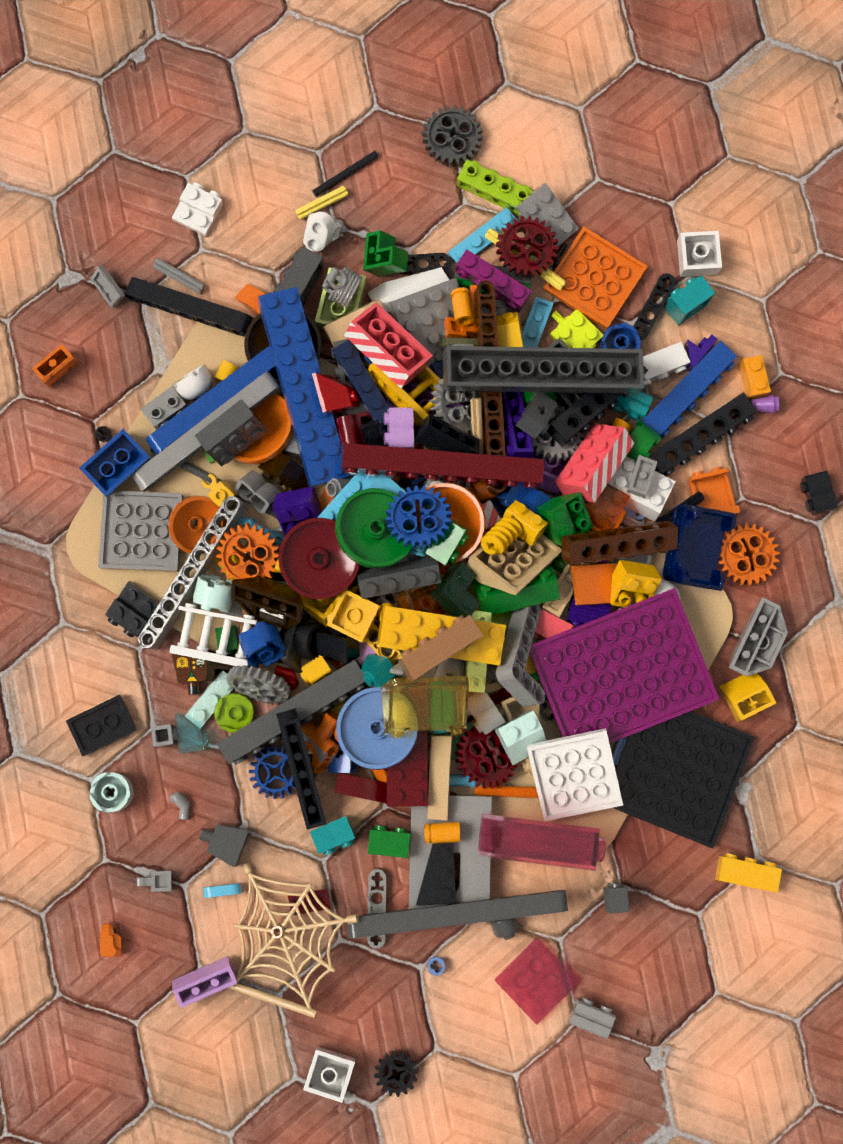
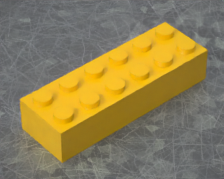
[377,606,506,666]

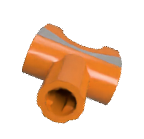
[302,710,339,774]

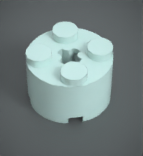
[193,574,233,613]
[90,772,134,813]

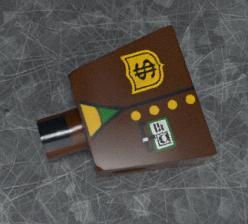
[171,649,211,695]

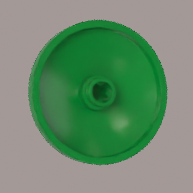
[335,488,414,569]

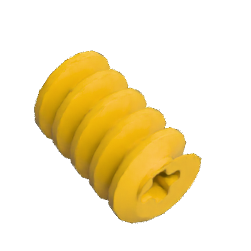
[480,515,522,555]

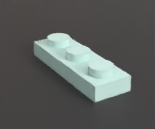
[184,670,233,729]

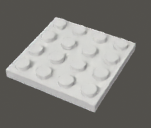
[527,728,623,821]

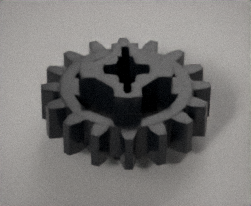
[374,1050,418,1097]

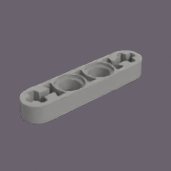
[367,869,387,949]

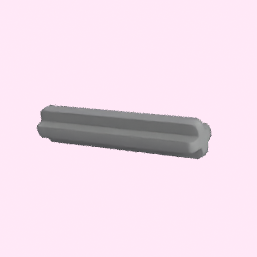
[152,258,205,294]

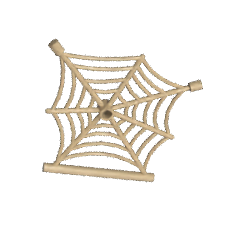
[228,862,359,1018]

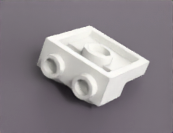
[172,182,223,237]

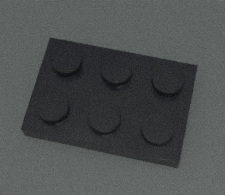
[66,694,137,757]

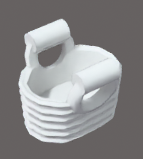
[303,212,342,252]

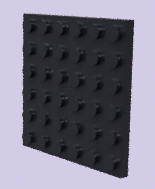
[613,711,755,849]

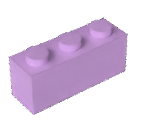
[172,956,237,1008]

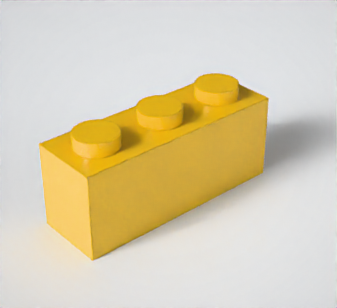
[715,853,782,893]

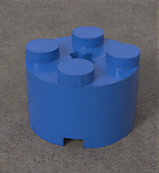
[600,323,641,349]
[239,621,285,668]

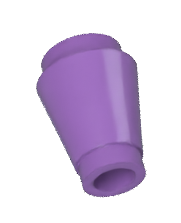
[751,394,779,414]

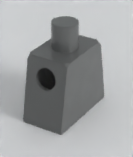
[199,824,250,867]

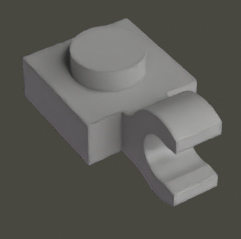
[137,871,172,892]

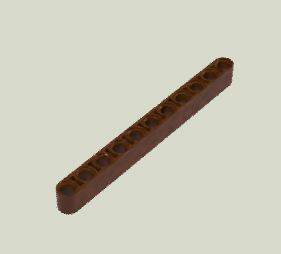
[474,280,506,495]

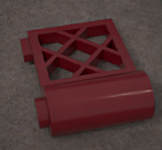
[336,406,394,446]

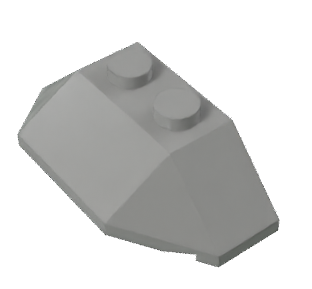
[728,597,788,677]

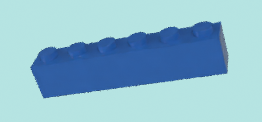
[642,340,737,439]

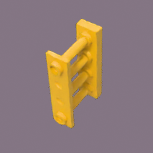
[367,363,440,427]

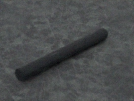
[312,151,378,197]

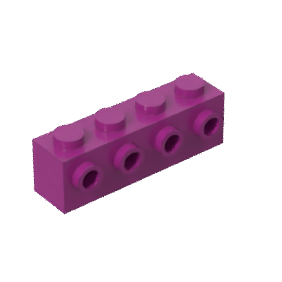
[455,249,532,313]

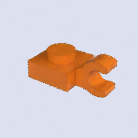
[444,317,476,338]

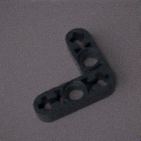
[400,253,452,280]

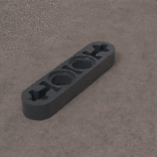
[633,273,675,341]

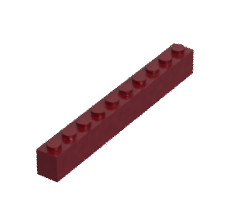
[340,443,544,489]

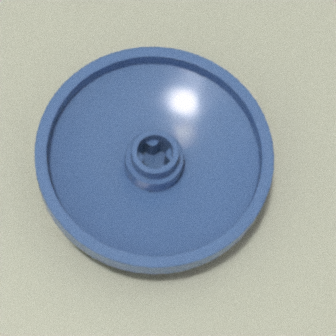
[336,687,419,770]

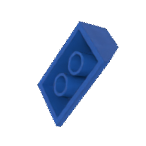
[79,429,150,497]

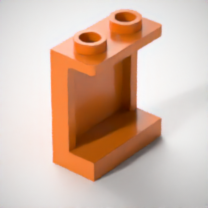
[688,466,740,525]

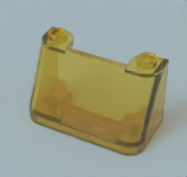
[381,676,469,738]

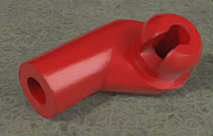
[274,665,299,690]

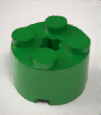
[626,420,661,461]

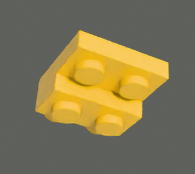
[326,590,381,643]

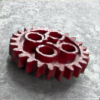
[496,215,559,278]
[455,726,517,789]

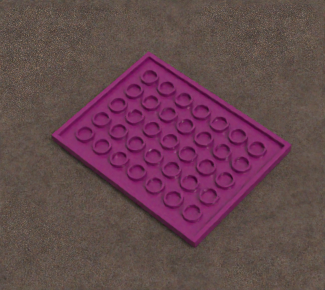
[529,588,719,744]

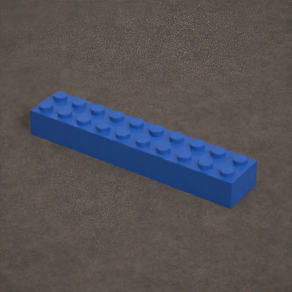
[258,287,350,488]

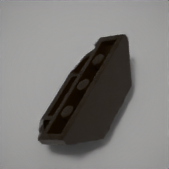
[231,577,303,629]

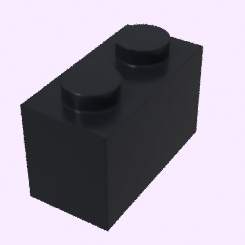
[315,627,360,664]

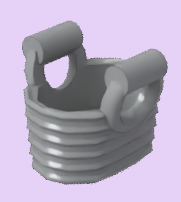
[321,266,362,308]

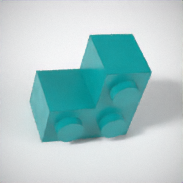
[310,816,356,856]

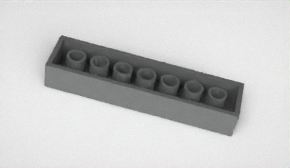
[216,660,368,765]

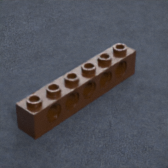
[561,521,678,566]

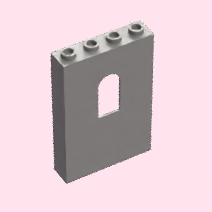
[409,795,492,909]

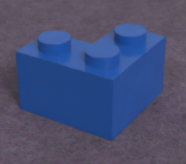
[495,485,552,516]

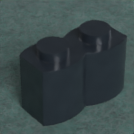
[800,471,838,516]

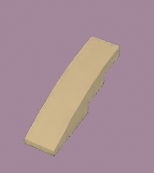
[427,734,452,820]

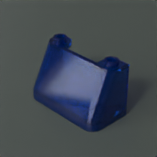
[663,504,737,591]

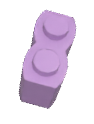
[383,408,414,449]

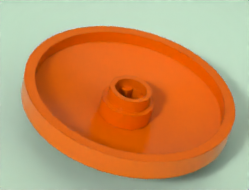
[233,393,293,464]
[411,483,486,563]

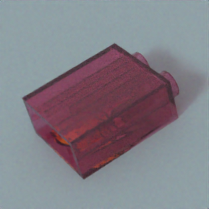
[477,814,606,871]

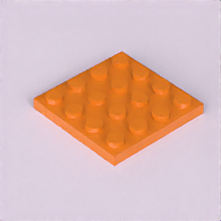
[543,227,648,330]

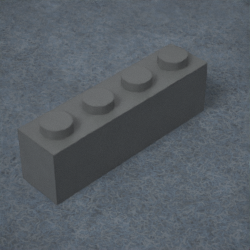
[357,556,441,599]

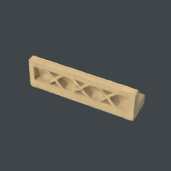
[542,547,591,618]

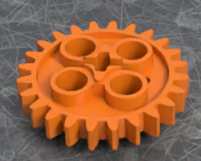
[216,523,280,580]
[715,523,780,586]

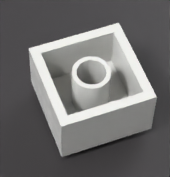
[677,231,722,277]
[303,1046,356,1103]

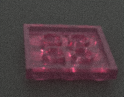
[494,937,579,1025]

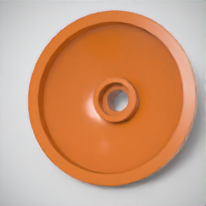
[168,496,226,554]

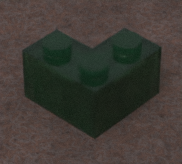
[430,562,480,618]

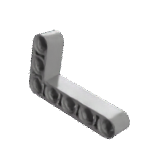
[496,604,545,707]

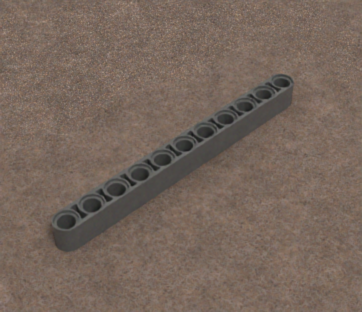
[347,890,568,939]

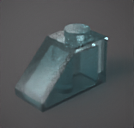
[175,713,208,754]

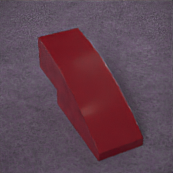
[334,773,387,804]

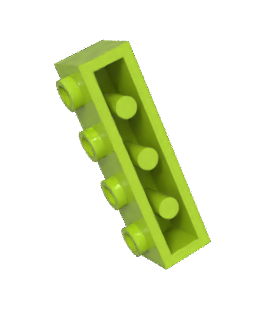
[456,160,534,217]

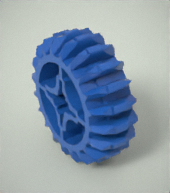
[249,745,296,799]

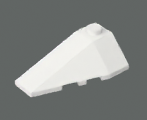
[368,267,449,317]

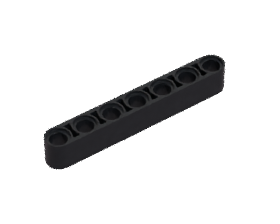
[124,277,253,337]

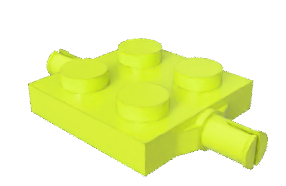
[549,309,603,348]

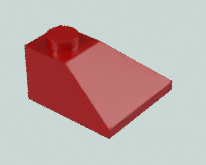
[312,373,359,414]

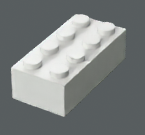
[601,456,676,521]

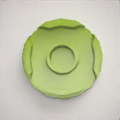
[214,693,254,733]

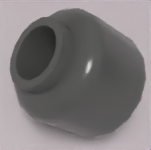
[490,918,519,940]

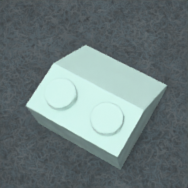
[494,710,546,765]

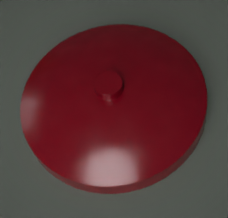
[278,518,359,599]

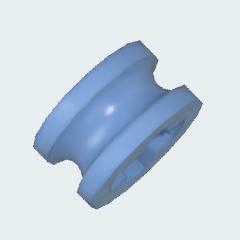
[427,956,445,976]

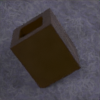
[206,656,234,681]

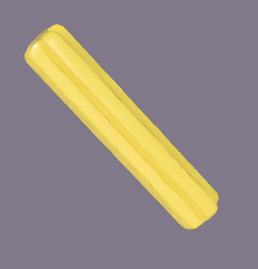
[296,186,348,220]

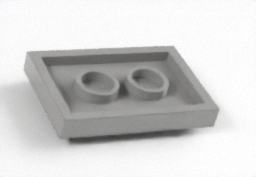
[515,183,579,246]

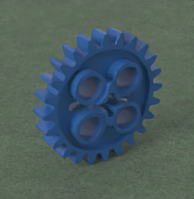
[386,485,452,550]

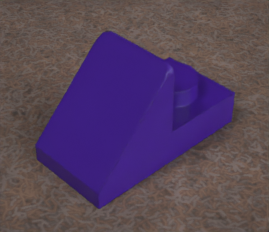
[685,334,717,372]

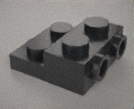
[105,581,160,637]

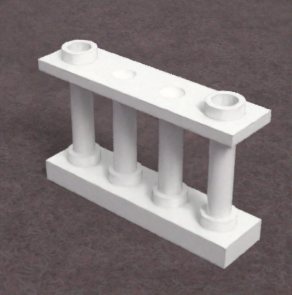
[169,603,259,668]

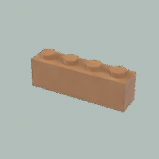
[398,615,483,682]

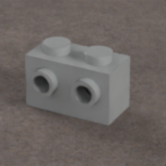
[141,386,187,430]

